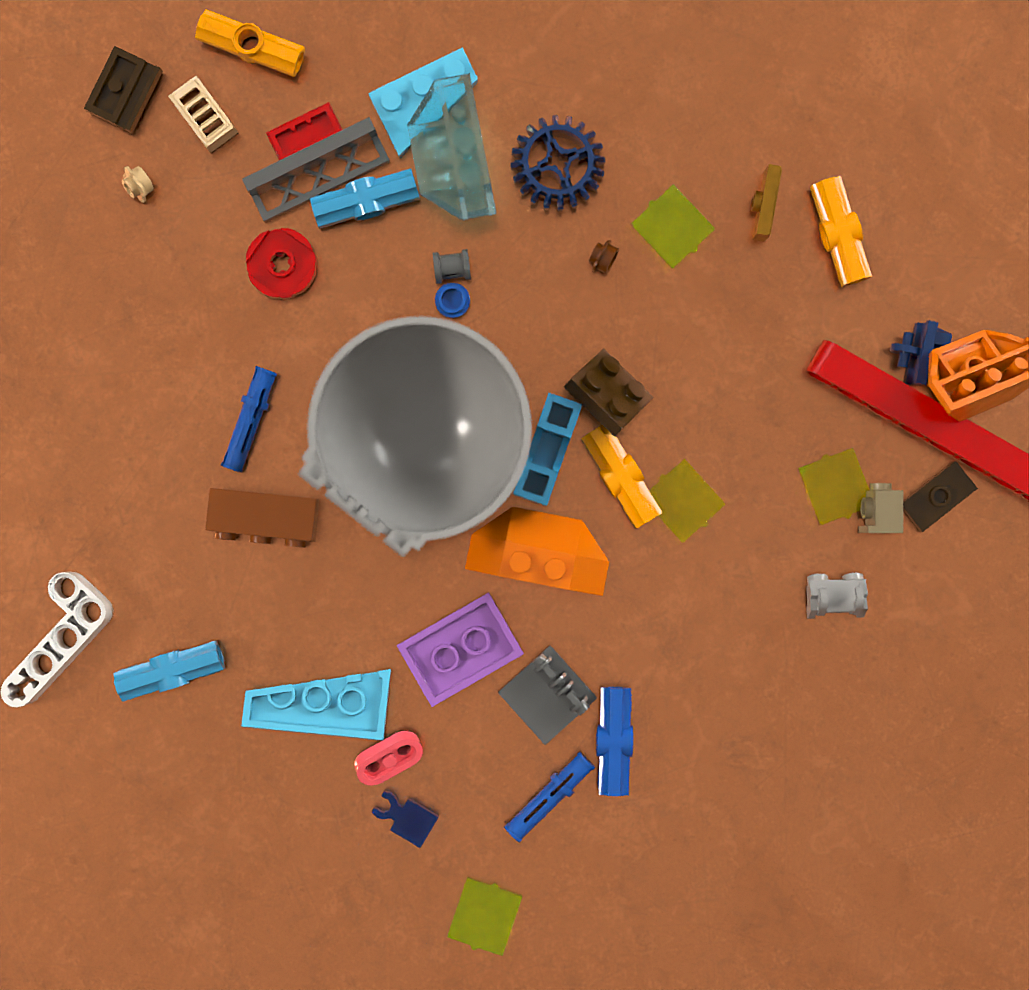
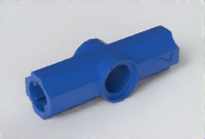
[596,687,633,796]

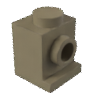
[859,483,903,533]

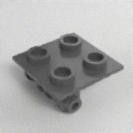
[498,645,597,745]

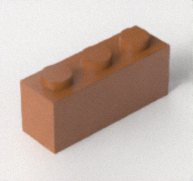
[205,488,320,548]

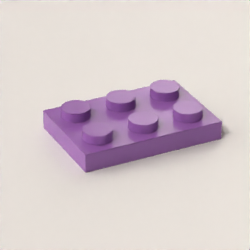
[397,592,524,707]

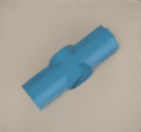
[310,168,420,229]
[113,640,225,702]

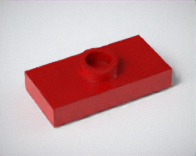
[266,102,342,161]

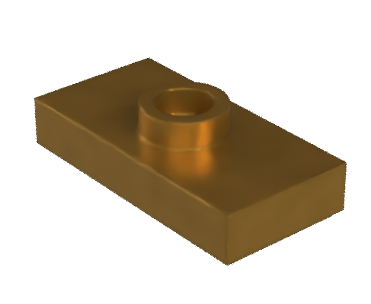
[751,164,782,241]

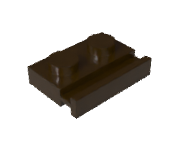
[84,46,163,133]

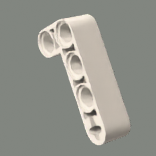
[1,572,113,707]

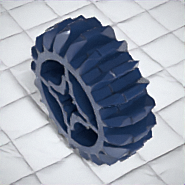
[510,115,606,211]

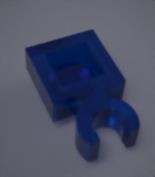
[372,790,439,848]

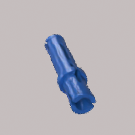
[221,366,278,473]
[504,752,595,843]

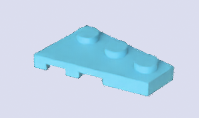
[368,47,478,158]

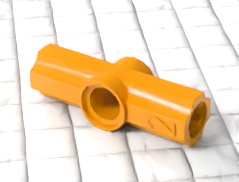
[195,9,305,77]
[810,176,872,287]
[581,425,662,529]

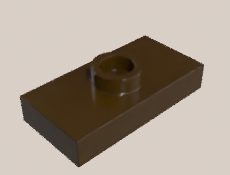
[903,461,978,532]

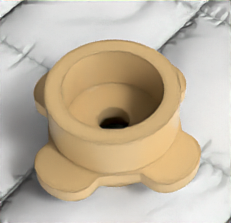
[122,166,154,203]

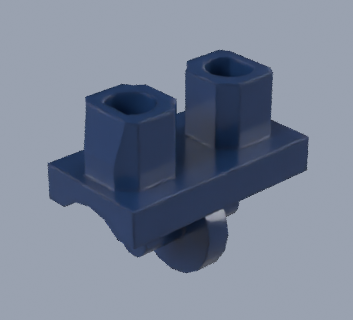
[890,320,952,387]

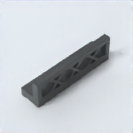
[242,117,390,223]

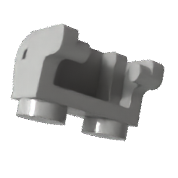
[806,573,868,619]

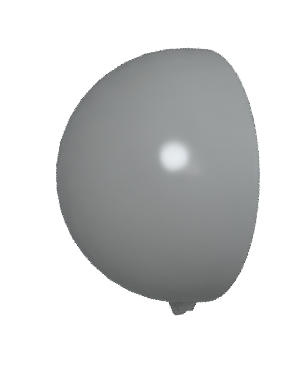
[298,317,532,557]

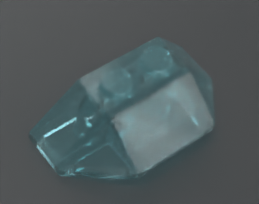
[407,73,497,221]

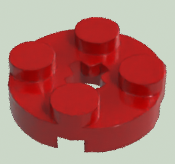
[246,228,317,300]

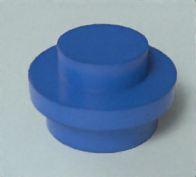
[435,283,470,318]

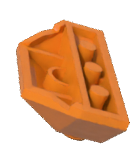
[928,329,1029,422]
[465,507,609,596]

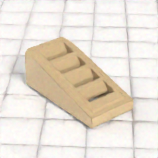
[168,76,238,153]

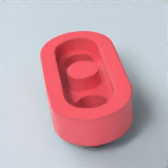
[354,731,423,786]

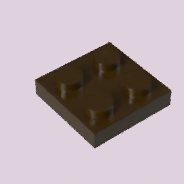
[564,348,654,437]

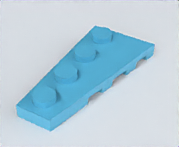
[241,669,391,741]

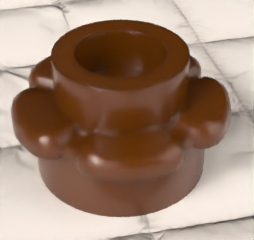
[589,240,619,274]

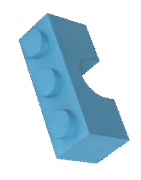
[513,393,582,507]

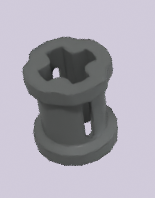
[433,249,471,284]

